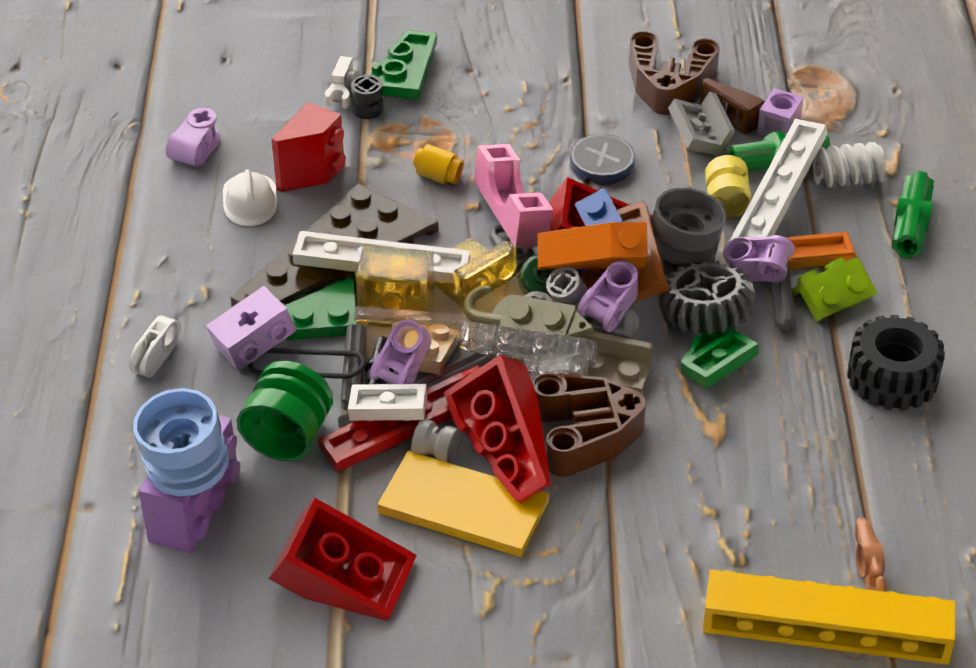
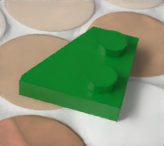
[680,326,759,389]

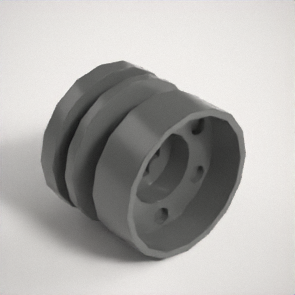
[652,188,727,276]

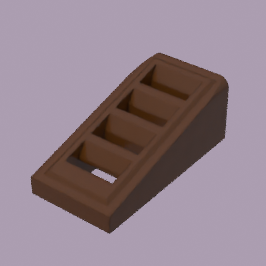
[700,78,765,135]

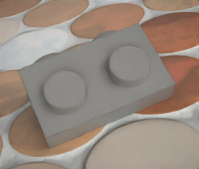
[668,92,735,156]

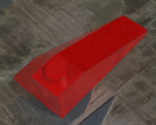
[444,354,551,504]

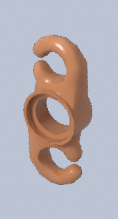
[855,517,887,592]

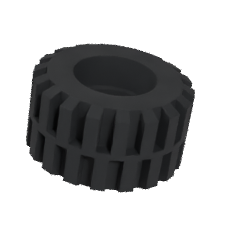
[847,315,945,411]

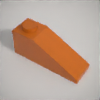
[537,222,648,269]

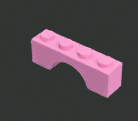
[474,144,553,249]

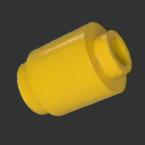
[413,144,464,185]

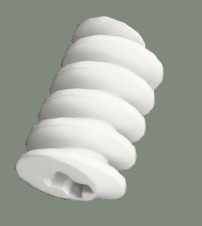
[812,142,886,188]

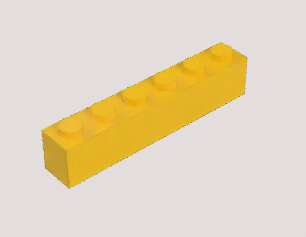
[702,569,955,665]

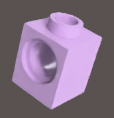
[757,88,804,137]

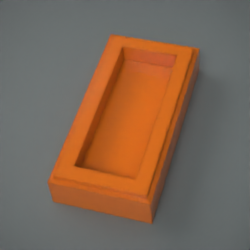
[786,232,856,269]

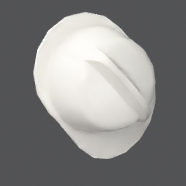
[223,169,277,227]

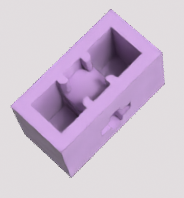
[206,286,296,371]

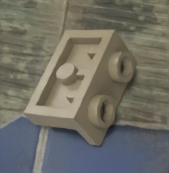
[572,331,653,395]

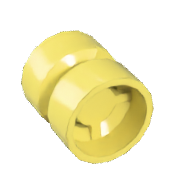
[705,155,752,218]

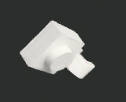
[325,56,358,109]

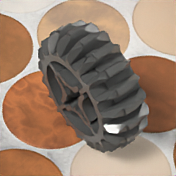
[659,260,755,336]

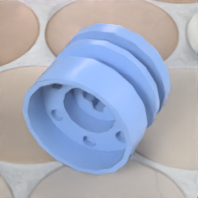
[133,388,228,497]

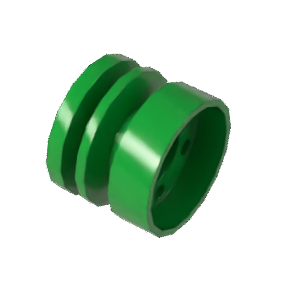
[236,361,334,461]

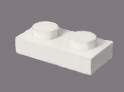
[348,384,427,421]

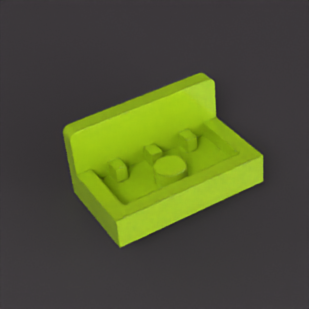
[792,256,878,323]

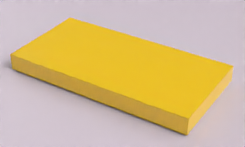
[377,451,549,558]

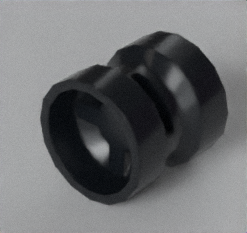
[351,75,384,119]

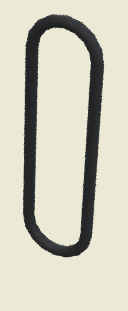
[247,348,366,379]

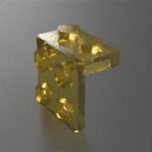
[429,239,516,308]

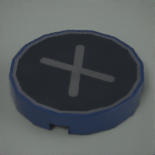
[570,134,635,185]

